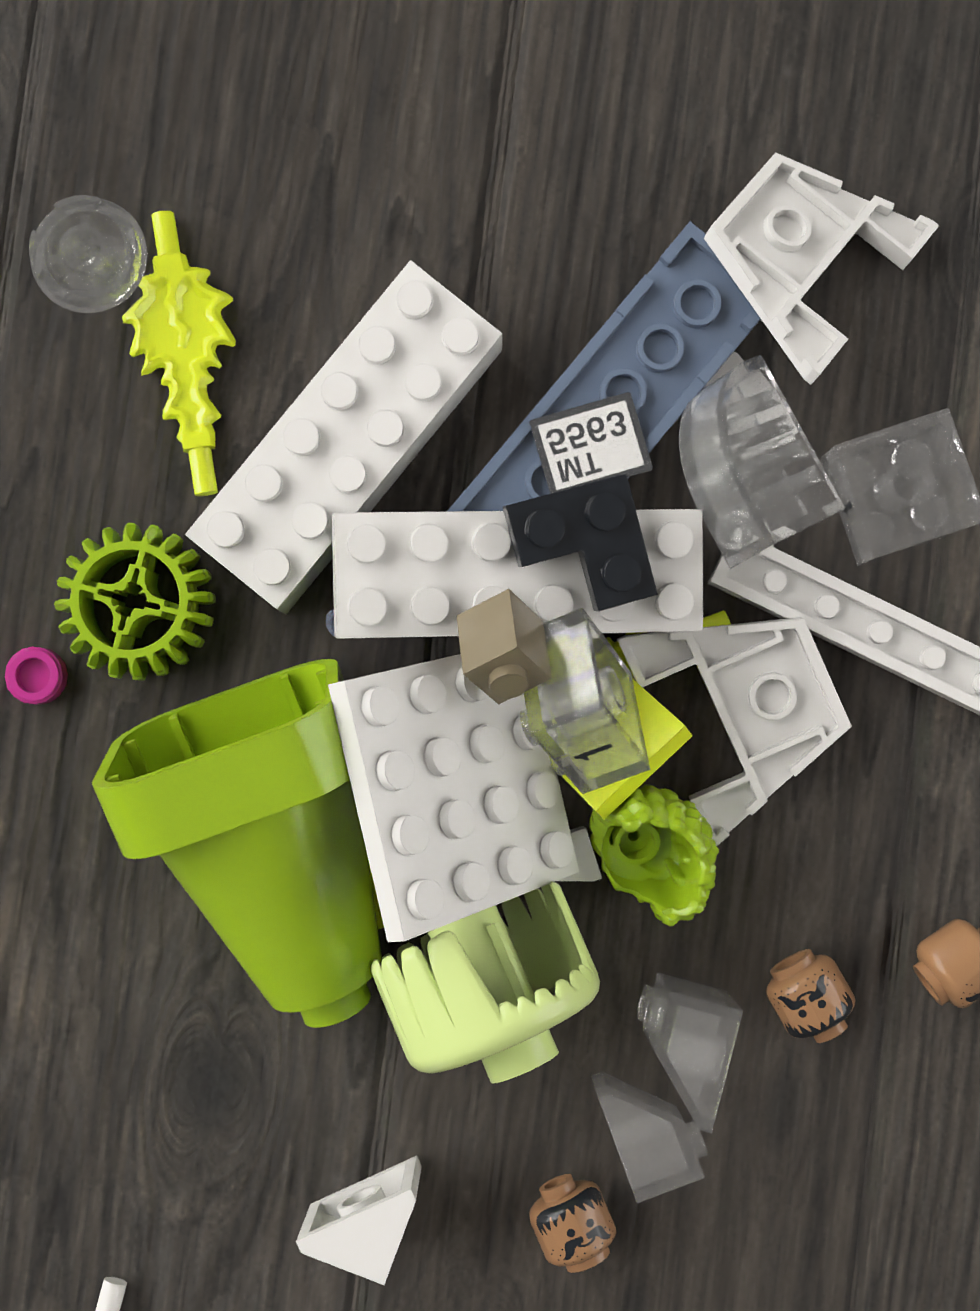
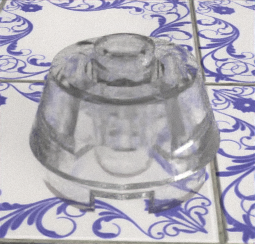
[29,195,147,313]

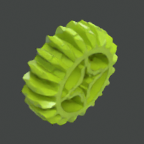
[54,523,216,681]

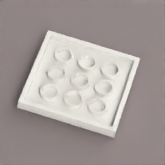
[328,654,579,942]

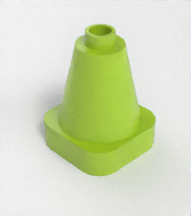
[92,659,382,1028]

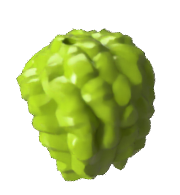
[589,784,719,926]

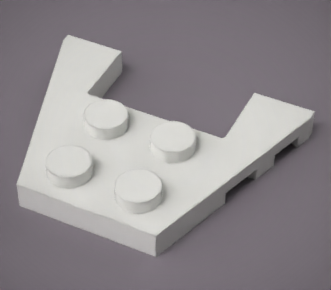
[704,152,939,385]
[617,617,852,846]

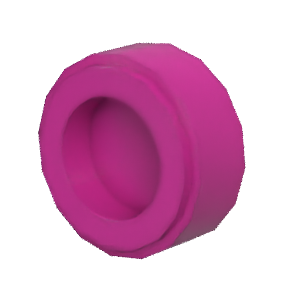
[5,646,68,705]

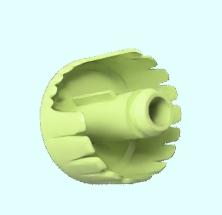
[371,882,600,1083]

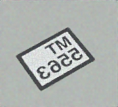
[529,392,653,494]

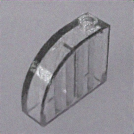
[679,355,845,569]

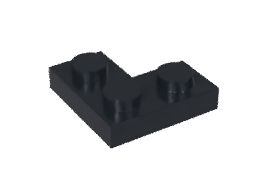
[502,473,658,611]

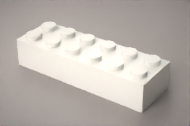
[185,260,502,614]
[332,509,703,638]

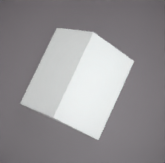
[296,1156,422,1285]

